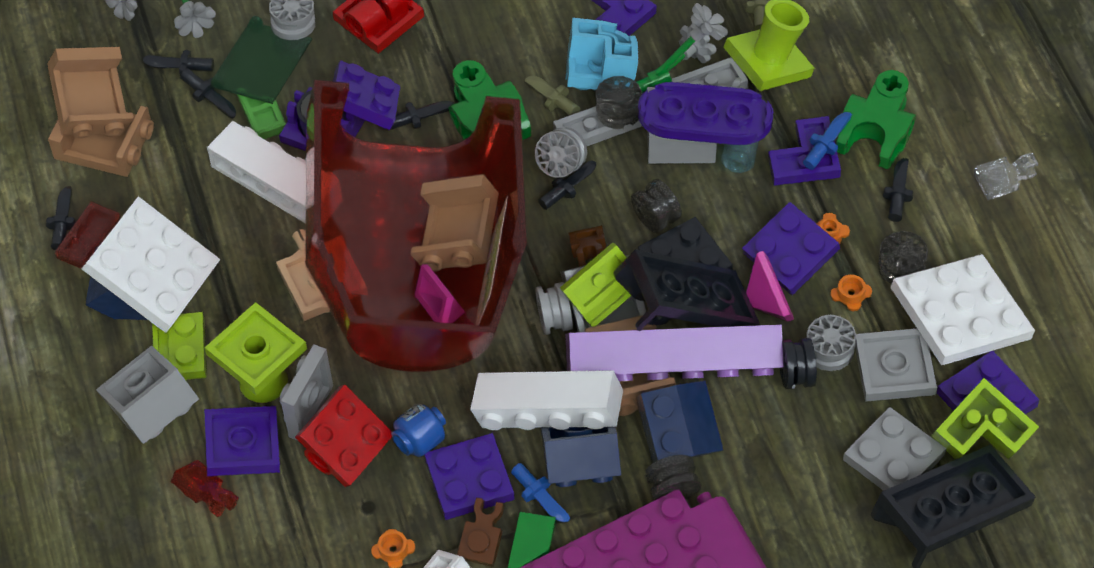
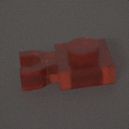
[170,460,239,518]

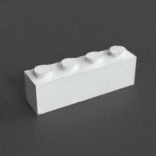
[207,121,340,229]
[470,371,623,430]

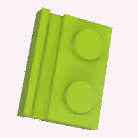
[560,242,631,327]
[152,312,206,380]

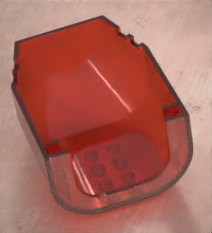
[305,80,527,372]

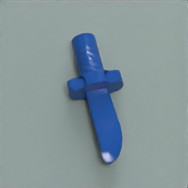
[803,112,852,170]
[511,463,570,522]

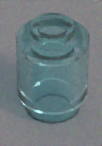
[721,141,759,173]

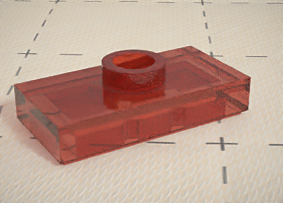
[55,202,121,269]

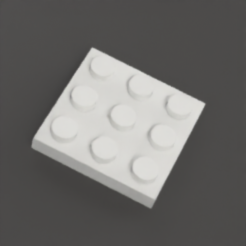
[82,196,220,333]
[891,254,1035,365]

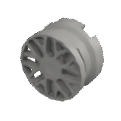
[269,0,315,40]
[535,127,587,178]
[535,282,573,335]
[806,315,856,371]

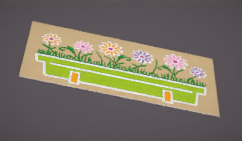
[473,196,508,338]

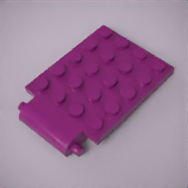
[520,489,767,568]

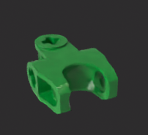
[449,60,531,157]
[836,70,916,169]

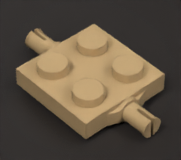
[276,229,367,327]

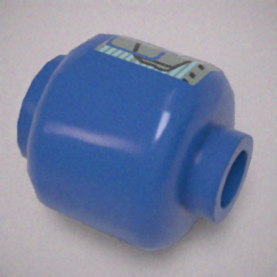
[391,404,446,457]

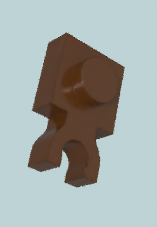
[569,225,607,266]
[457,497,505,567]

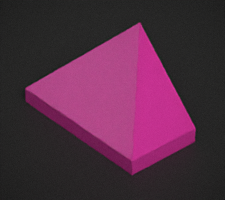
[746,251,794,322]
[415,264,465,329]

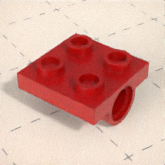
[333,0,424,54]
[295,384,392,487]

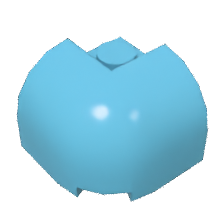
[566,18,638,101]

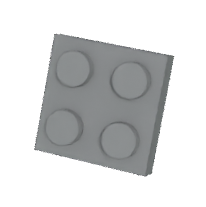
[855,328,937,402]
[280,344,333,441]
[843,407,946,491]

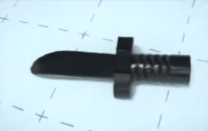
[143,50,214,76]
[180,69,236,119]
[388,101,455,131]
[883,158,913,222]
[538,160,596,210]
[46,186,76,251]

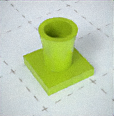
[724,0,815,91]
[204,302,307,403]

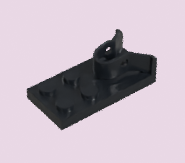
[613,249,760,331]
[871,445,1036,568]

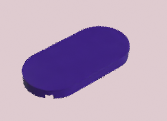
[638,82,773,145]

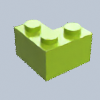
[930,378,1039,459]

